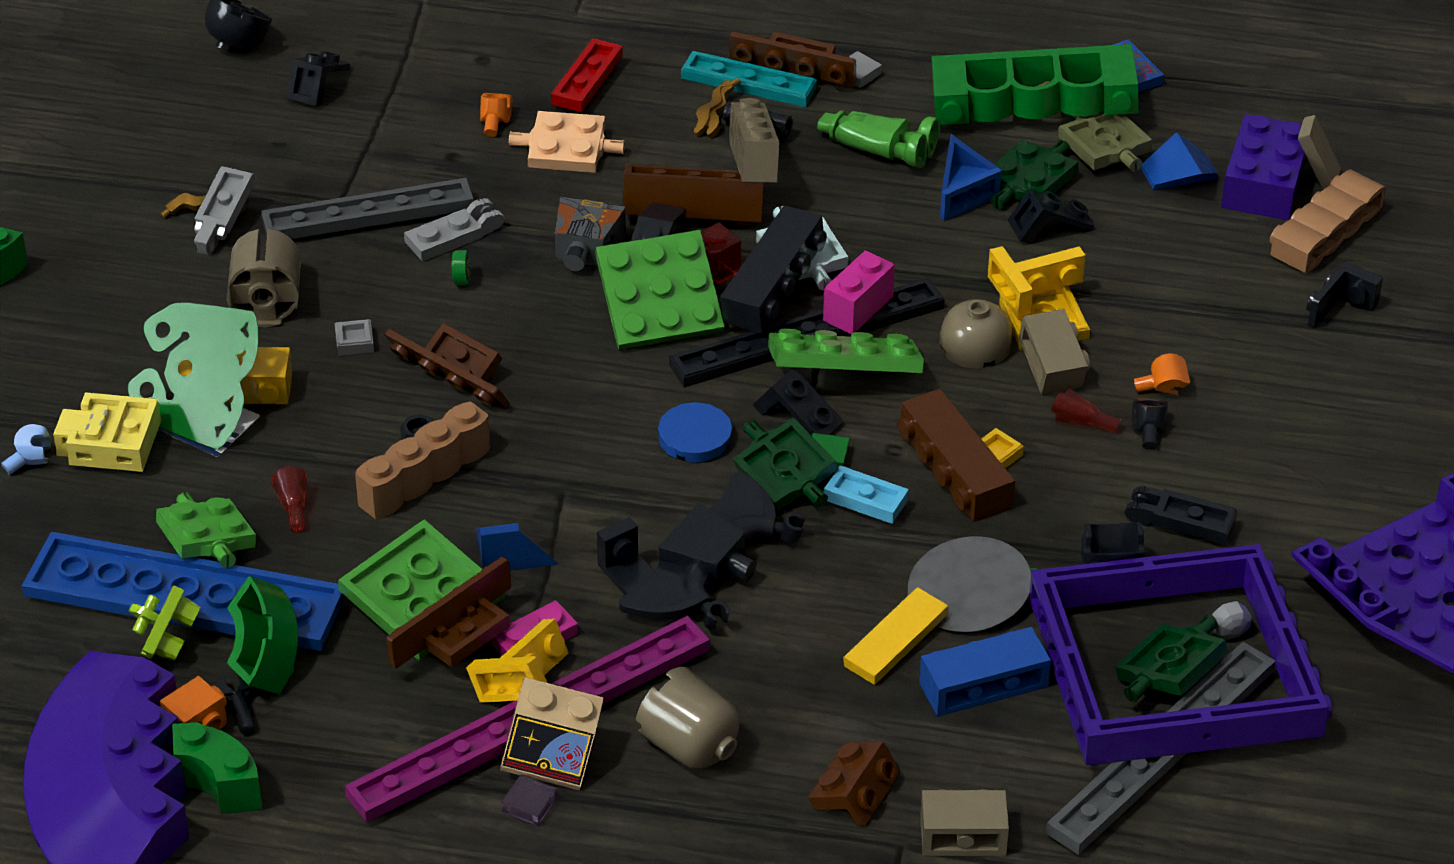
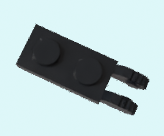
[1124,485,1238,545]

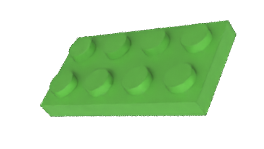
[768,329,924,373]

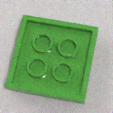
[595,230,724,350]
[338,519,505,661]

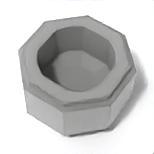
[1212,601,1252,640]

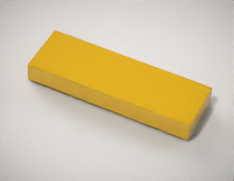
[843,587,948,685]

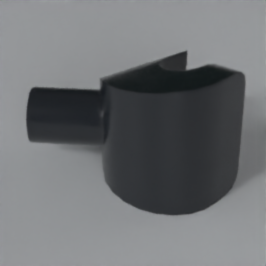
[1132,398,1168,449]

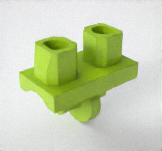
[128,585,201,661]

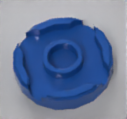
[658,402,732,463]

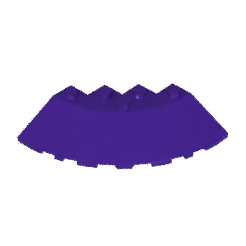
[23,651,190,864]

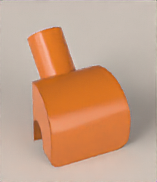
[480,93,513,137]
[1134,353,1190,396]

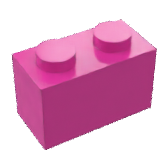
[823,250,895,334]

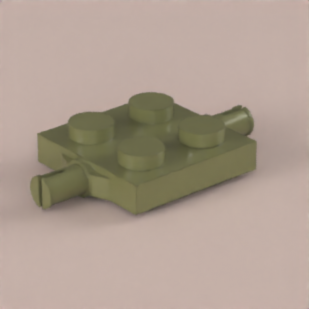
[1058,111,1153,172]

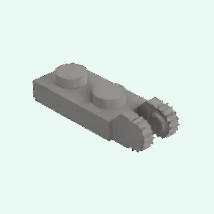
[404,198,505,262]

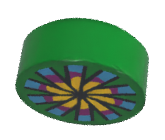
[451,250,472,286]

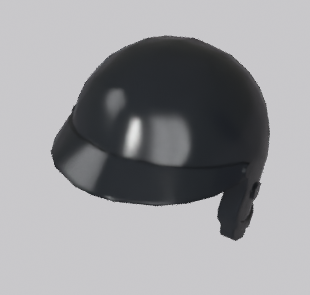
[1081,522,1148,564]

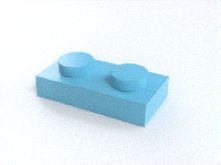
[824,466,909,524]

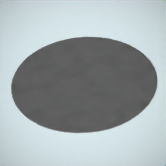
[908,536,1031,632]

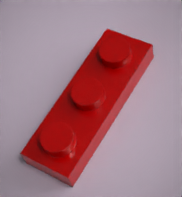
[551,38,623,112]

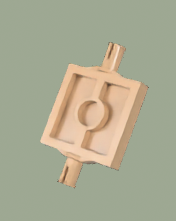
[509,111,625,173]

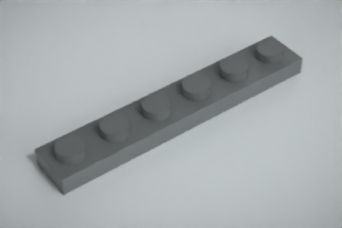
[261,178,473,239]

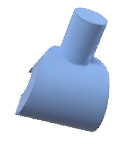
[1,424,52,475]

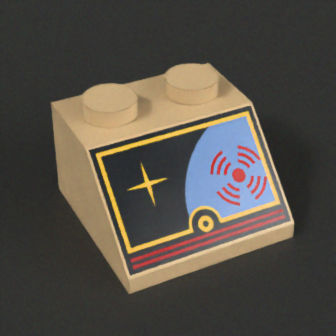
[500,677,604,791]

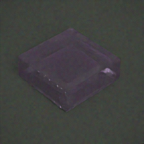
[501,774,558,826]

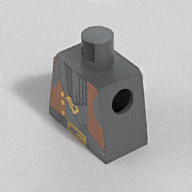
[555,196,626,271]

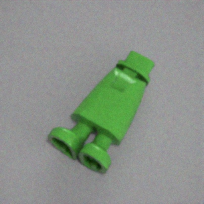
[817,110,940,168]

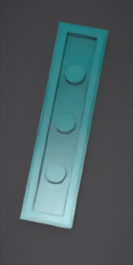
[681,51,817,108]

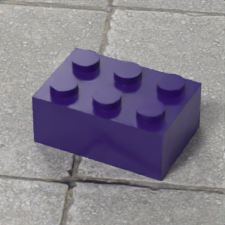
[1221,114,1307,220]

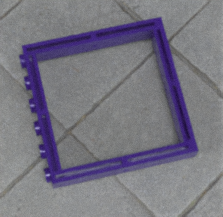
[1029,544,1332,766]

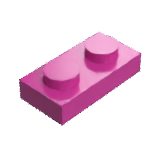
[491,600,578,656]

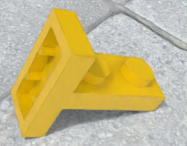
[988,246,1086,320]
[466,618,569,703]

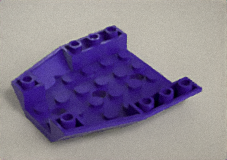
[1291,473,1454,674]

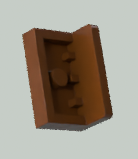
[808,741,900,826]

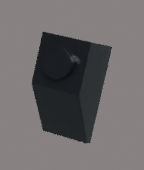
[631,202,687,241]

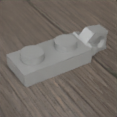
[194,166,256,255]

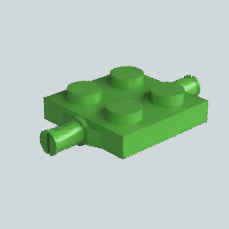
[156,492,256,568]

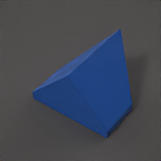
[1141,132,1218,190]
[940,134,1002,221]
[475,523,559,571]

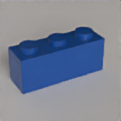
[919,627,1051,717]

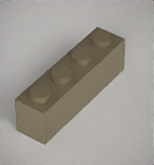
[729,98,779,182]

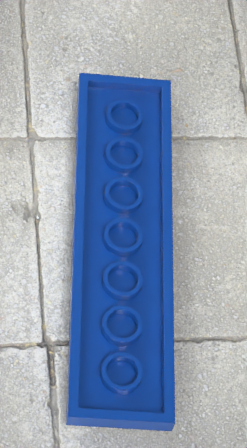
[22,532,346,651]

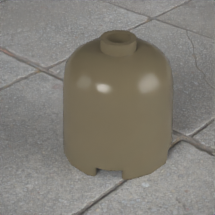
[636,666,740,769]

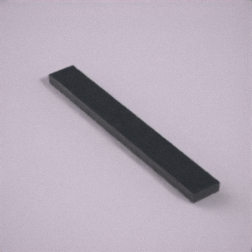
[669,278,945,387]

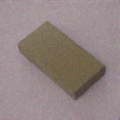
[1298,115,1341,189]

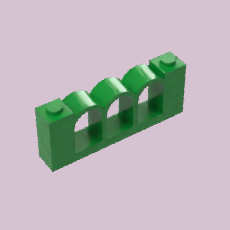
[932,44,1139,125]

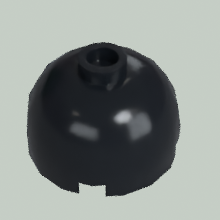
[205,0,273,53]

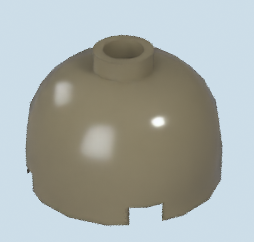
[939,299,1012,369]

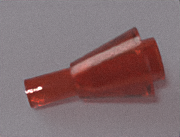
[1051,387,1121,433]
[270,466,308,533]

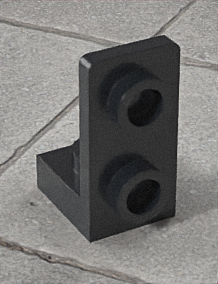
[286,51,350,106]
[1007,188,1094,244]
[1306,261,1383,328]
[753,367,842,436]
[597,517,654,595]

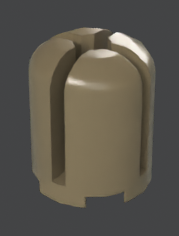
[226,229,301,328]

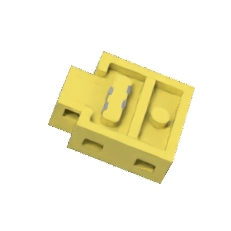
[53,392,161,472]

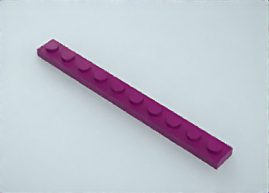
[345,616,710,823]

